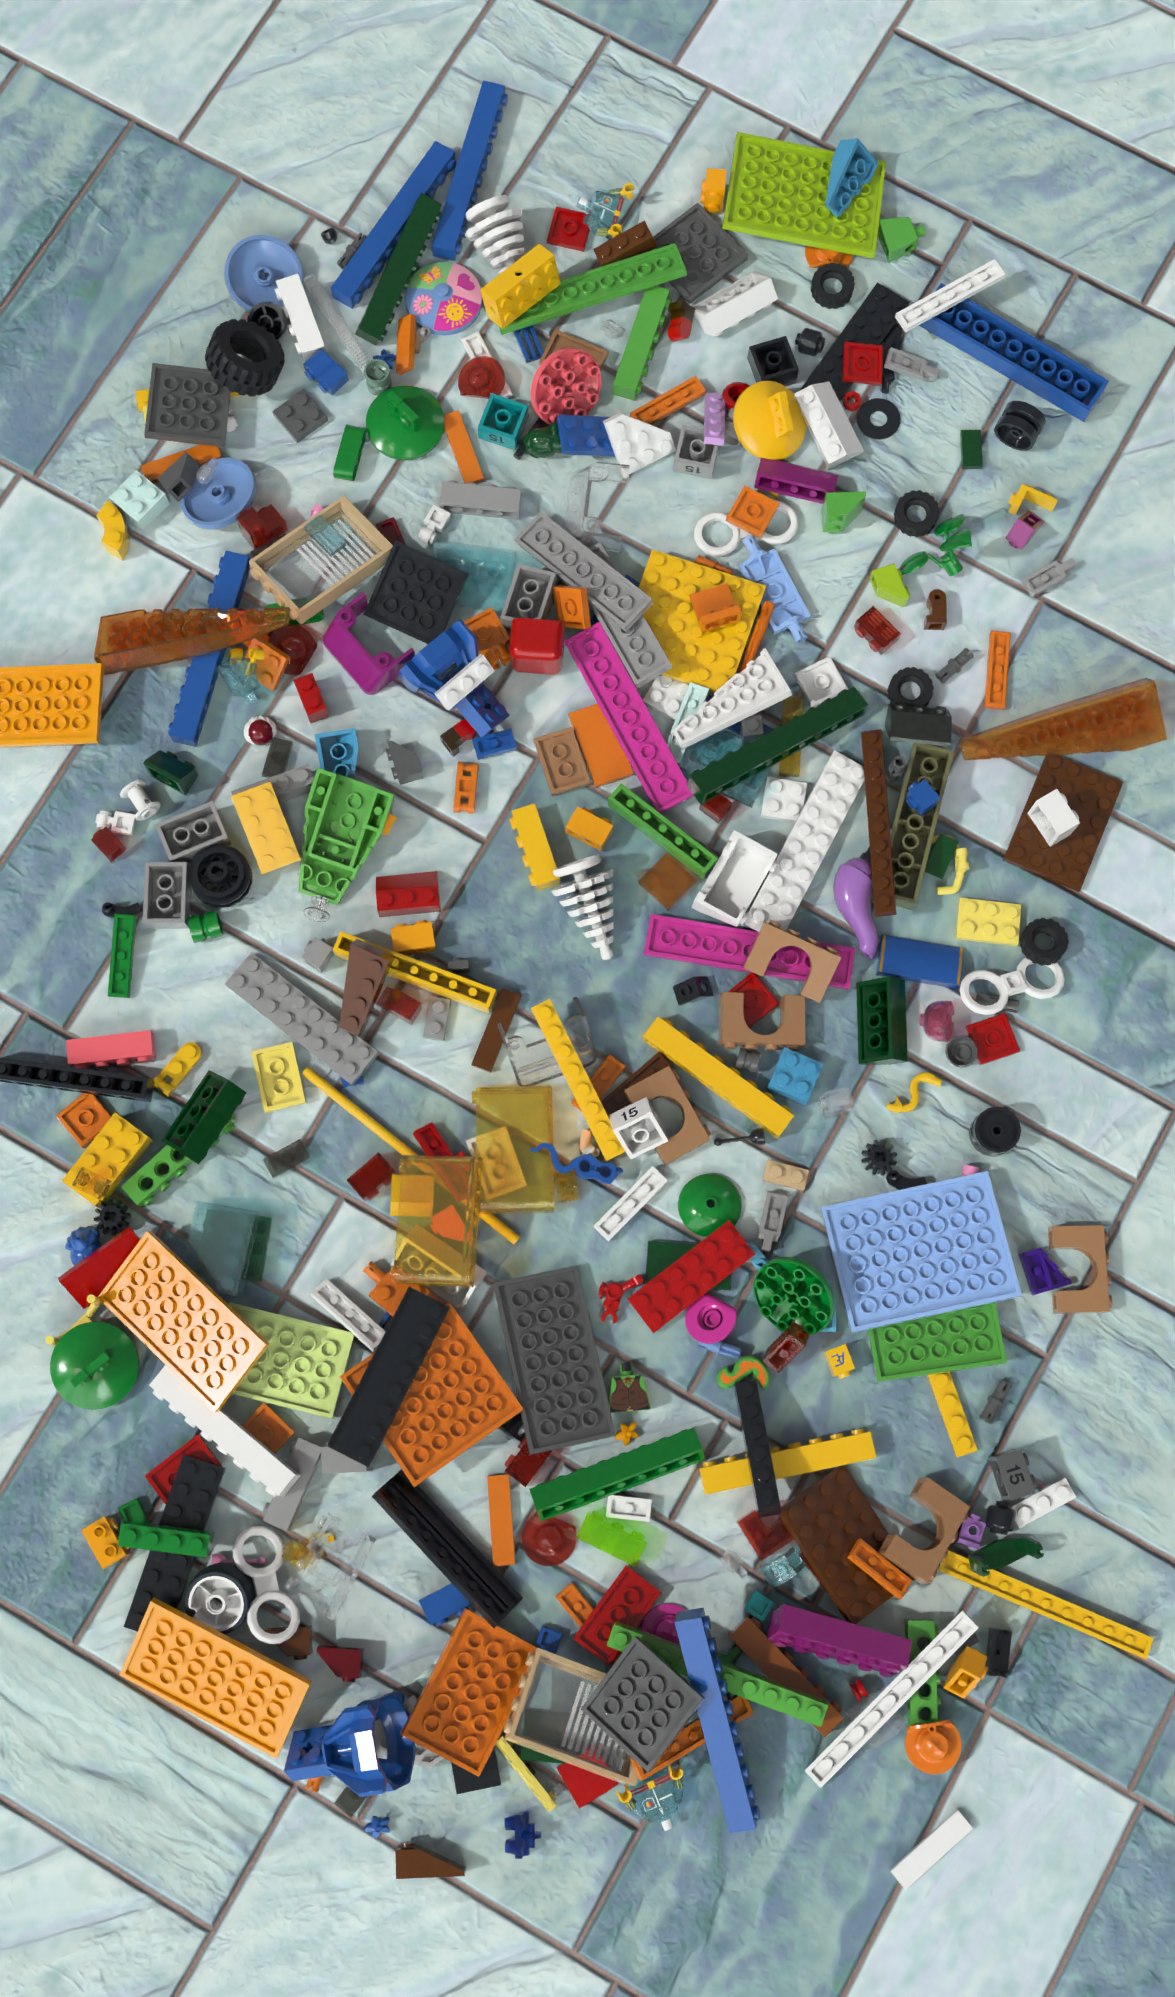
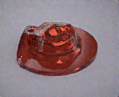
[458,356,505,399]
[268,625,317,676]
[522,1512,576,1566]

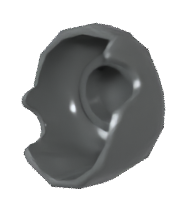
[945,1036,978,1068]

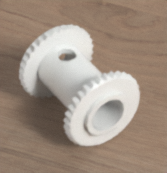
[120,779,161,821]

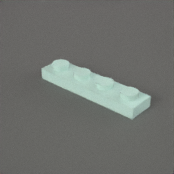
[666,682,710,765]

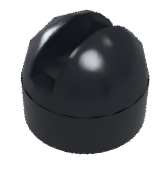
[320,227,337,244]

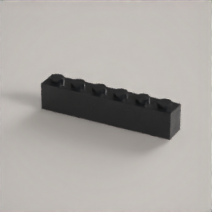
[735,1379,781,1518]

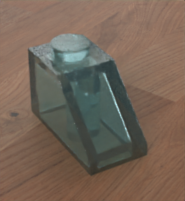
[759,1547,806,1588]

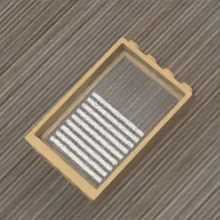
[249,495,393,624]
[503,1648,638,1787]

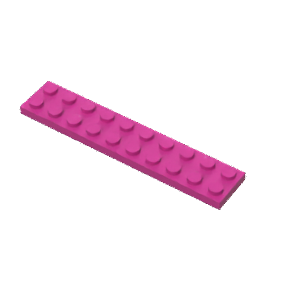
[564,622,694,814]
[644,914,855,990]

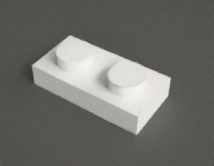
[606,1495,652,1522]

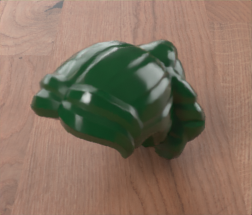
[523,420,562,458]

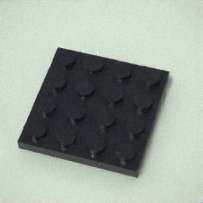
[363,540,469,644]

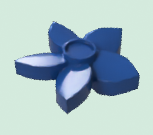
[373,349,396,370]
[364,1816,390,1839]

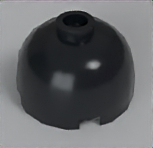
[247,301,288,340]

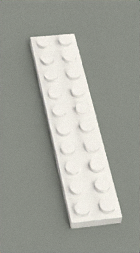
[744,750,865,932]

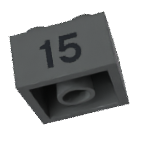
[988,1449,1037,1501]

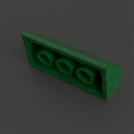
[856,976,908,1065]
[161,1070,247,1164]

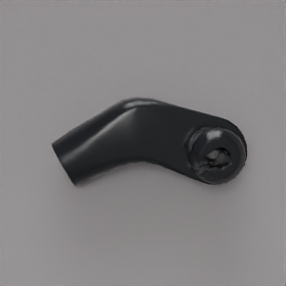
[102,902,143,919]
[886,1170,927,1190]

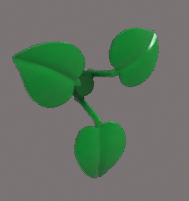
[899,514,972,576]

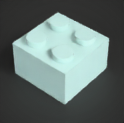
[109,470,170,532]

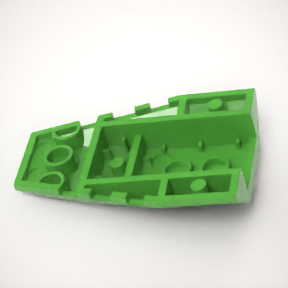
[298,768,395,905]

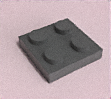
[272,389,328,443]

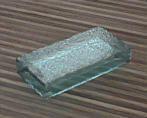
[304,515,346,557]

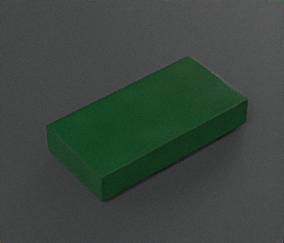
[960,430,983,469]
[925,833,959,879]

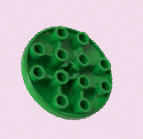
[366,386,444,460]
[753,1257,836,1336]
[50,1321,139,1410]

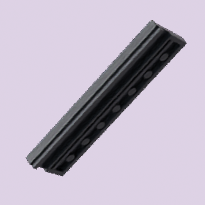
[327,1286,450,1468]
[372,1469,523,1628]

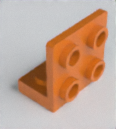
[690,584,741,632]

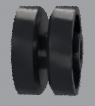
[994,401,1046,451]
[969,1106,1021,1157]

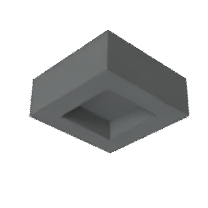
[447,957,470,974]

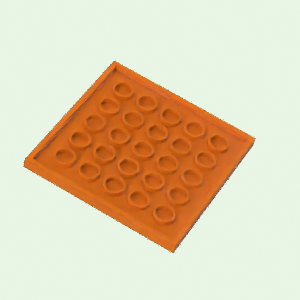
[340,1301,524,1488]

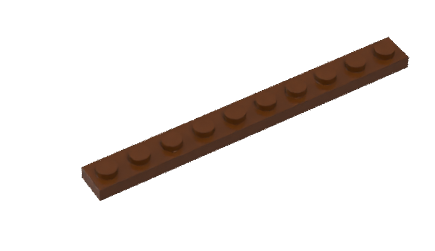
[861,729,897,917]

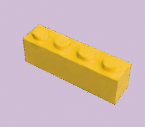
[509,803,560,891]

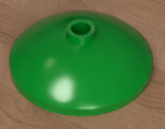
[678,1174,742,1237]

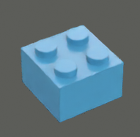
[766,1047,823,1106]

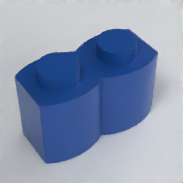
[303,349,349,395]

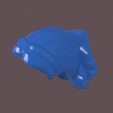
[65,1226,102,1266]

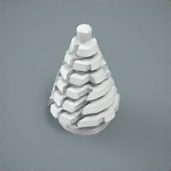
[465,195,525,274]
[551,854,614,960]

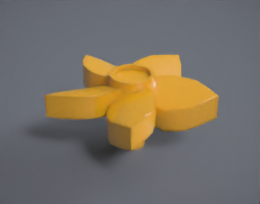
[614,1422,639,1446]

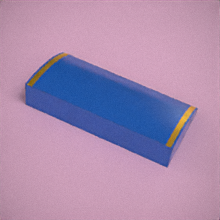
[876,935,964,989]

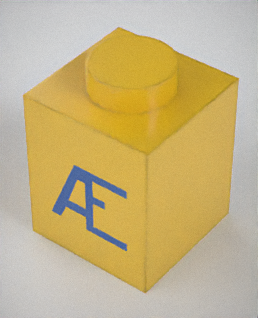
[823,1344,855,1379]

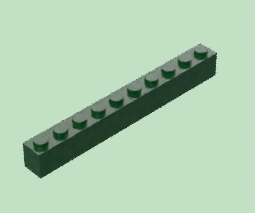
[687,687,869,805]

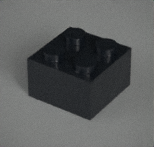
[747,336,799,385]

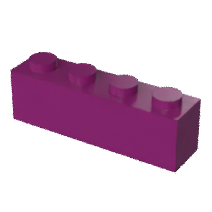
[754,458,838,504]

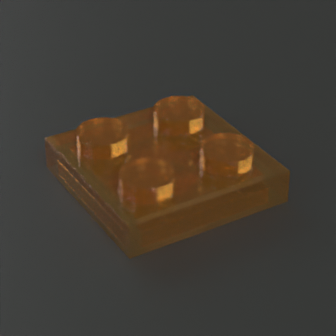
[638,853,696,910]

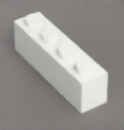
[274,274,326,360]

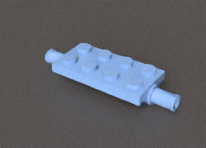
[738,535,811,644]

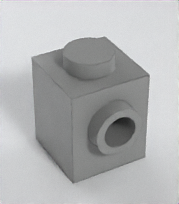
[302,937,334,973]

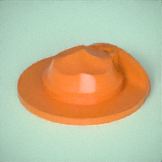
[805,246,853,268]
[905,1720,962,1774]

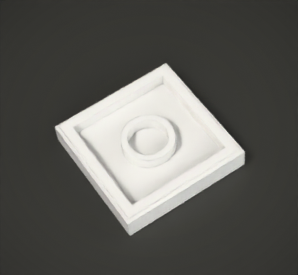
[794,656,849,708]

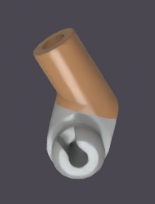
[414,326,431,354]

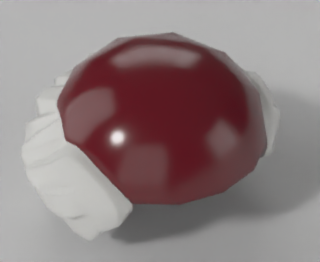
[243,715,277,745]

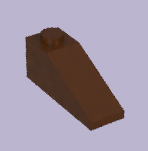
[395,1841,466,1879]

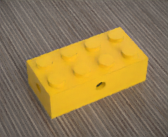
[480,244,561,329]
[231,780,301,874]
[62,1113,153,1209]

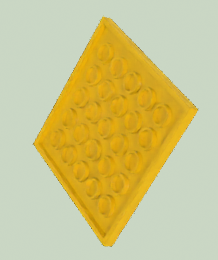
[616,549,766,693]

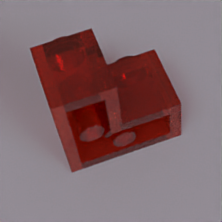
[236,504,288,552]
[735,1509,794,1561]

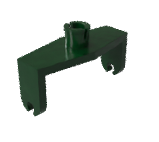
[968,1536,1044,1577]

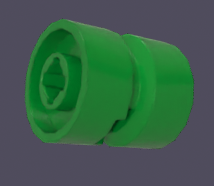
[188,910,223,943]

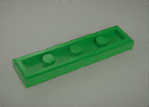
[108,914,137,998]

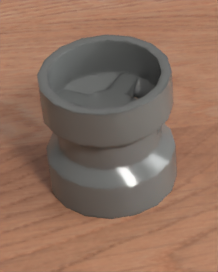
[735,1048,761,1073]

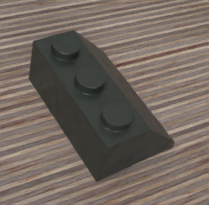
[884,702,952,747]

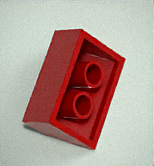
[376,871,441,917]

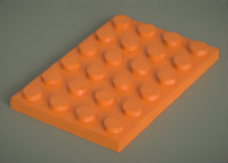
[400,1608,537,1777]

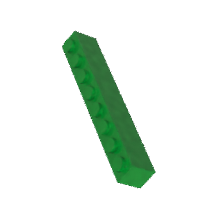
[529,1428,705,1521]

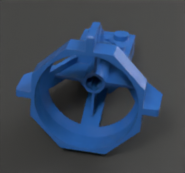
[398,619,510,738]
[284,1691,416,1797]

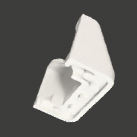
[692,830,778,927]

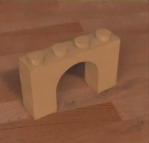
[743,920,841,1003]
[719,992,805,1052]
[624,1066,711,1166]
[1048,1225,1112,1314]
[878,1477,970,1584]

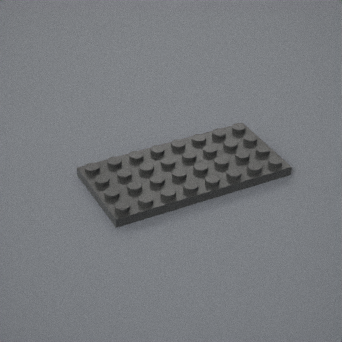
[493,1266,616,1455]

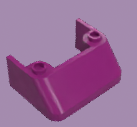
[323,592,415,695]

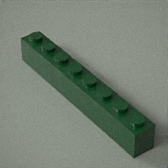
[355,192,442,346]

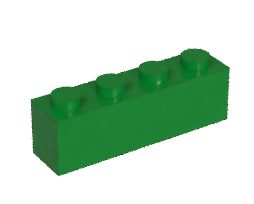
[118,1520,214,1557]

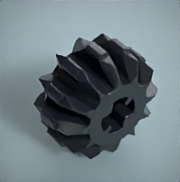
[861,1140,897,1176]
[93,1199,131,1236]

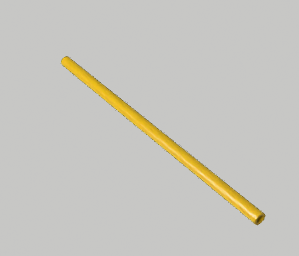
[302,1066,521,1245]

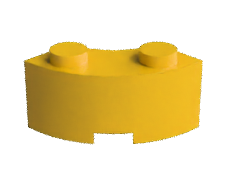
[96,500,130,561]

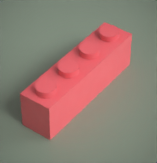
[66,1030,156,1069]

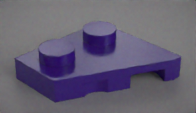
[1018,1248,1072,1295]

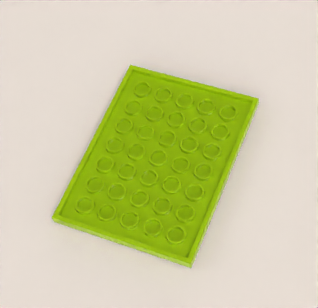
[722,132,886,259]

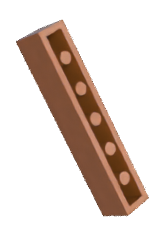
[728,1616,843,1737]

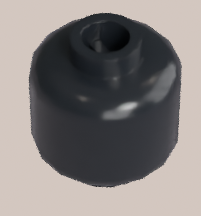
[795,328,825,357]
[985,1501,1016,1535]

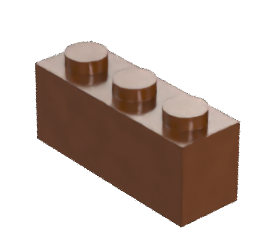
[593,220,657,267]

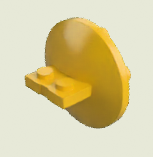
[733,381,806,461]

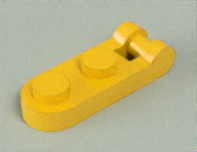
[153,1042,202,1097]

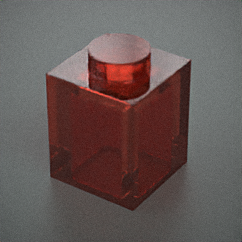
[699,794,732,824]
[91,827,126,863]

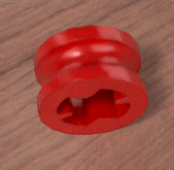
[843,391,861,411]
[849,1679,869,1702]

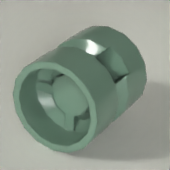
[364,359,392,396]

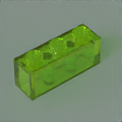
[576,1511,647,1567]

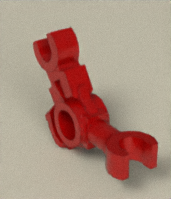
[599,1274,644,1324]

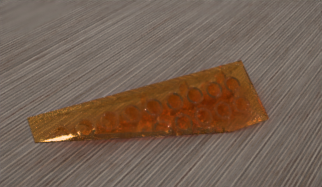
[94,607,291,675]
[959,678,1167,760]

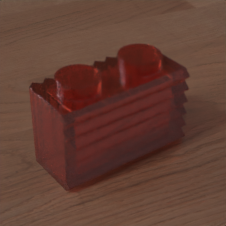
[854,606,901,655]
[347,1152,397,1201]
[763,1322,810,1373]
[504,1436,552,1487]

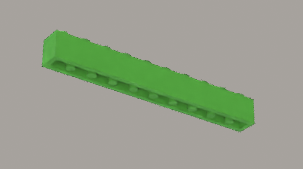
[607,1620,828,1727]

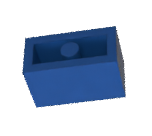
[419,1583,471,1627]

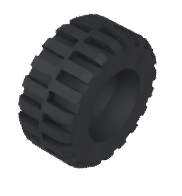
[205,319,285,397]

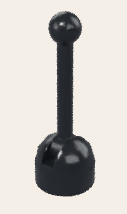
[714,1128,765,1146]

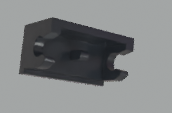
[985,1627,1012,1678]

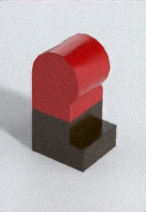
[668,300,695,342]
[440,719,477,757]

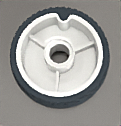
[184,1562,255,1634]

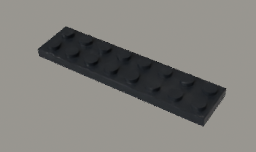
[799,282,910,402]
[124,1454,226,1632]

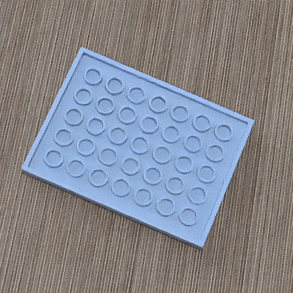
[821,1171,1022,1333]

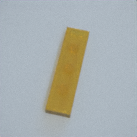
[779,697,804,777]

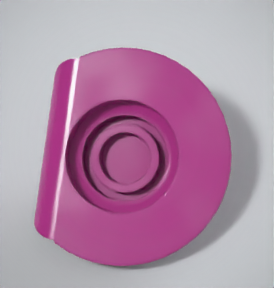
[685,1293,737,1344]
[641,1603,686,1644]

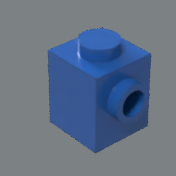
[906,779,940,816]

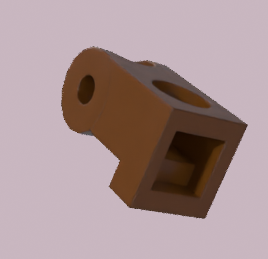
[924,589,947,630]

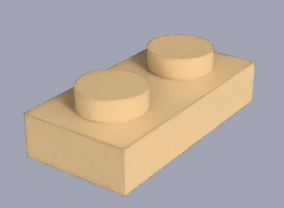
[762,1160,809,1191]

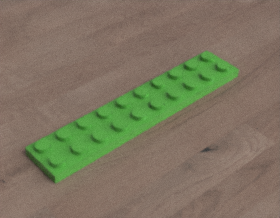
[499,243,687,335]

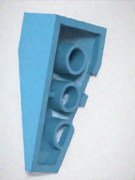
[825,138,878,217]
[314,728,359,779]

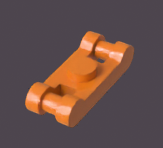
[453,762,479,814]

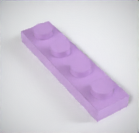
[704,392,725,446]

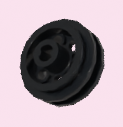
[189,845,253,908]

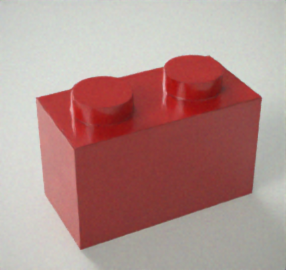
[293,673,329,724]

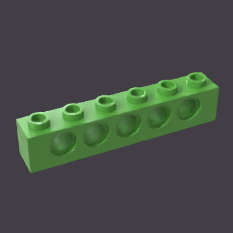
[121,1116,237,1208]
[904,1619,941,1727]

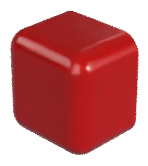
[509,618,565,675]

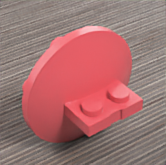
[531,347,602,425]

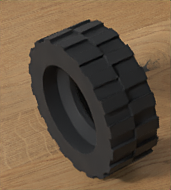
[811,263,855,309]
[894,490,939,537]
[887,667,934,706]
[1020,918,1069,966]

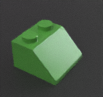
[821,491,866,534]

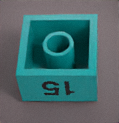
[478,393,529,450]

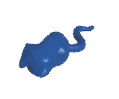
[530,1142,623,1184]

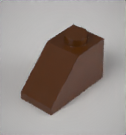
[264,1625,313,1660]

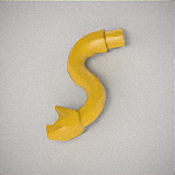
[886,1072,943,1113]

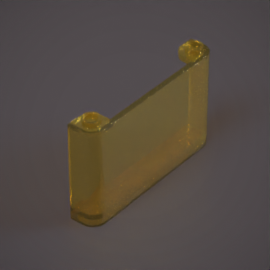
[472,1086,554,1214]
[390,1155,483,1287]

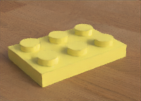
[955,898,1021,946]
[251,1042,306,1113]

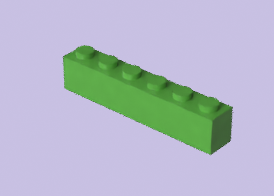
[613,286,672,401]
[608,783,718,880]

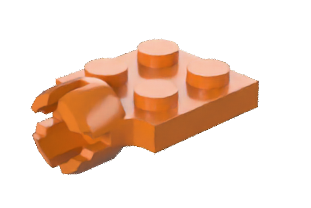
[464,607,510,670]

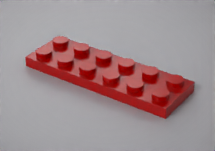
[627,1220,755,1334]

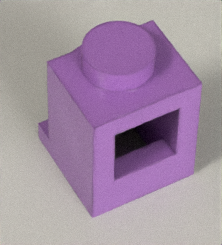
[955,1513,986,1549]

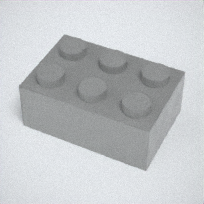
[500,564,559,630]
[155,801,231,862]
[143,862,191,929]

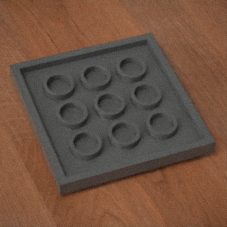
[651,203,748,304]
[144,363,231,447]
[581,1636,705,1772]

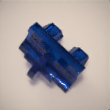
[505,1811,542,1859]

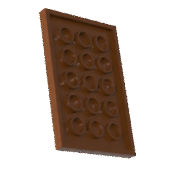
[1002,751,1123,892]
[779,1465,915,1624]

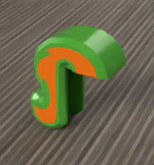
[716,1356,770,1391]

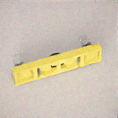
[495,1728,567,1811]

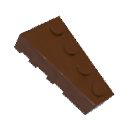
[339,939,395,1036]

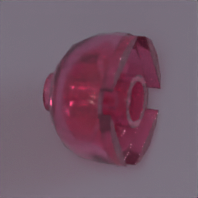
[919,1001,954,1042]

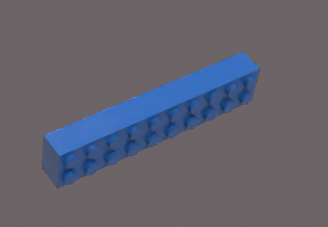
[919,283,1109,422]

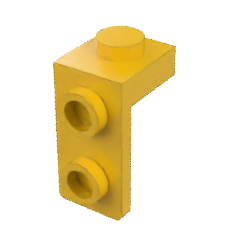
[1008,484,1058,515]

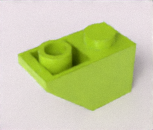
[869,563,910,607]

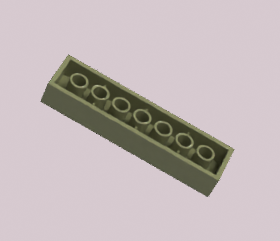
[873,743,954,911]

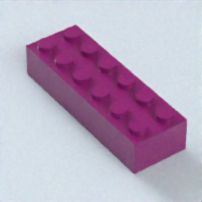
[767,1604,912,1677]

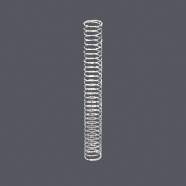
[303,274,371,374]

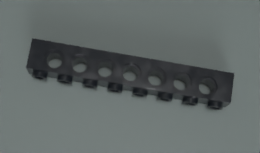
[0,1058,155,1102]

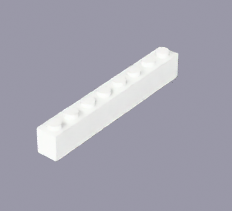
[149,1365,301,1497]

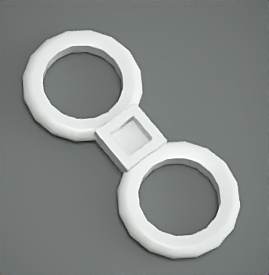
[694,501,798,556]
[959,958,1065,1015]
[233,1526,300,1644]

